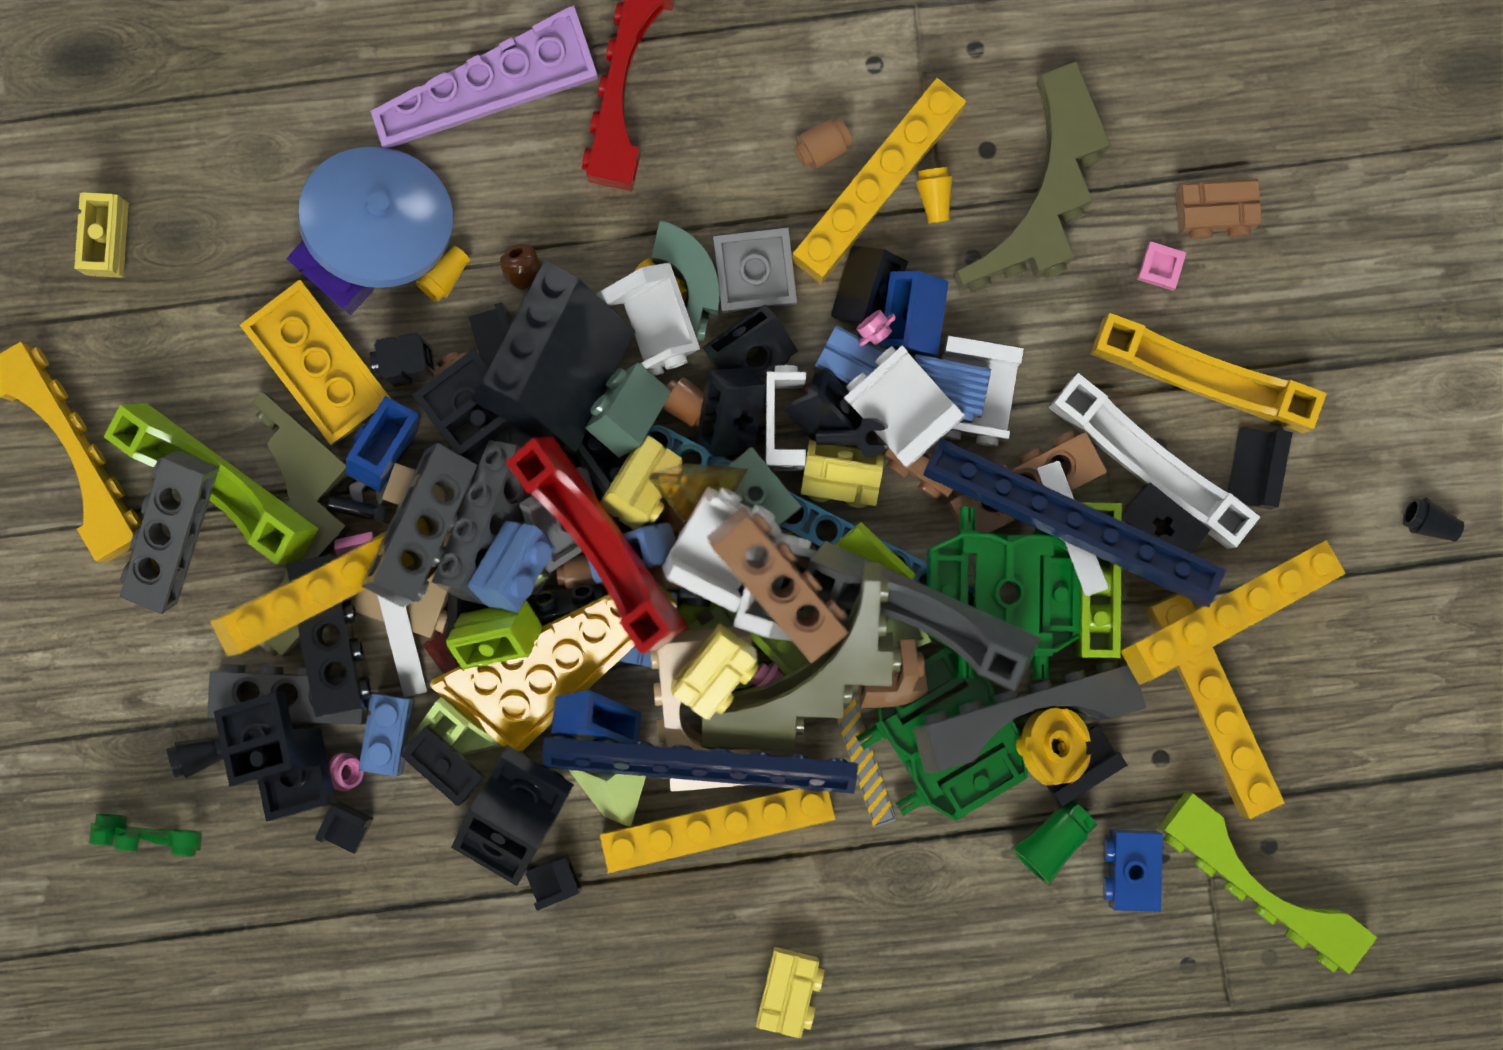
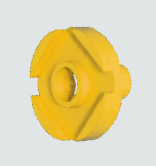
[1016,708,1091,786]

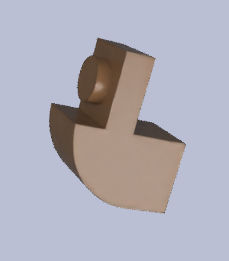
[858,639,928,708]

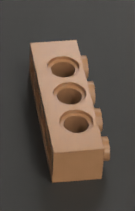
[947,430,1107,534]
[707,506,848,663]

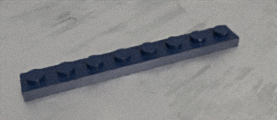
[923,439,1226,608]
[543,735,858,794]

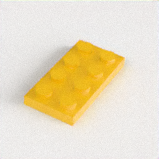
[240,280,393,446]

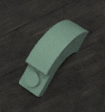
[651,220,720,341]

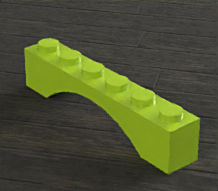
[104,403,319,565]
[1158,791,1378,974]

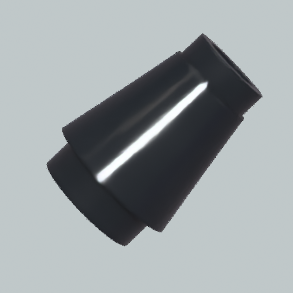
[1403,498,1464,542]
[166,737,223,778]

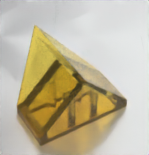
[649,464,748,524]

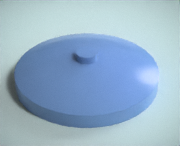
[298,147,453,288]

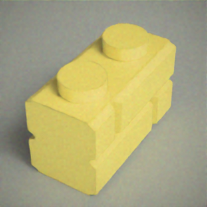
[74,192,129,278]
[600,435,683,530]
[801,440,885,508]
[671,623,758,720]
[756,947,825,1038]

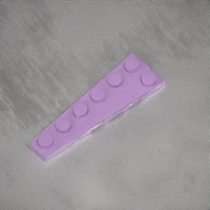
[371,6,598,148]

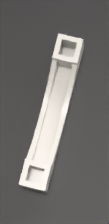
[1048,373,1260,549]

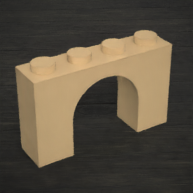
[347,463,465,638]
[650,626,760,792]

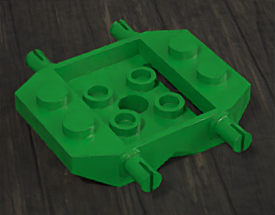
[927,507,1081,679]
[856,646,1028,821]

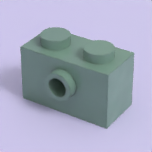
[585,362,671,458]
[715,447,801,526]

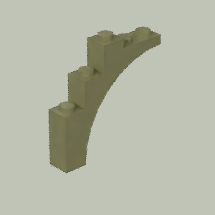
[954,61,1111,293]
[702,562,901,750]

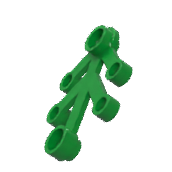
[89,814,202,857]

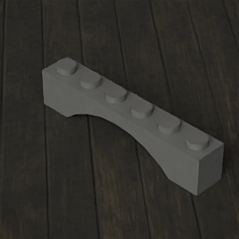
[806,541,1040,690]
[912,659,1146,773]

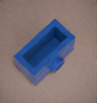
[880,271,949,356]
[346,396,419,492]
[551,690,642,744]
[1103,829,1163,912]

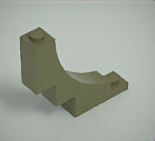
[251,391,352,656]

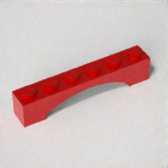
[582,0,675,192]
[506,437,688,655]

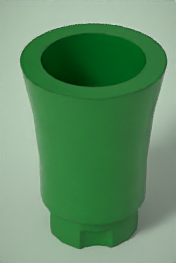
[1011,800,1097,886]

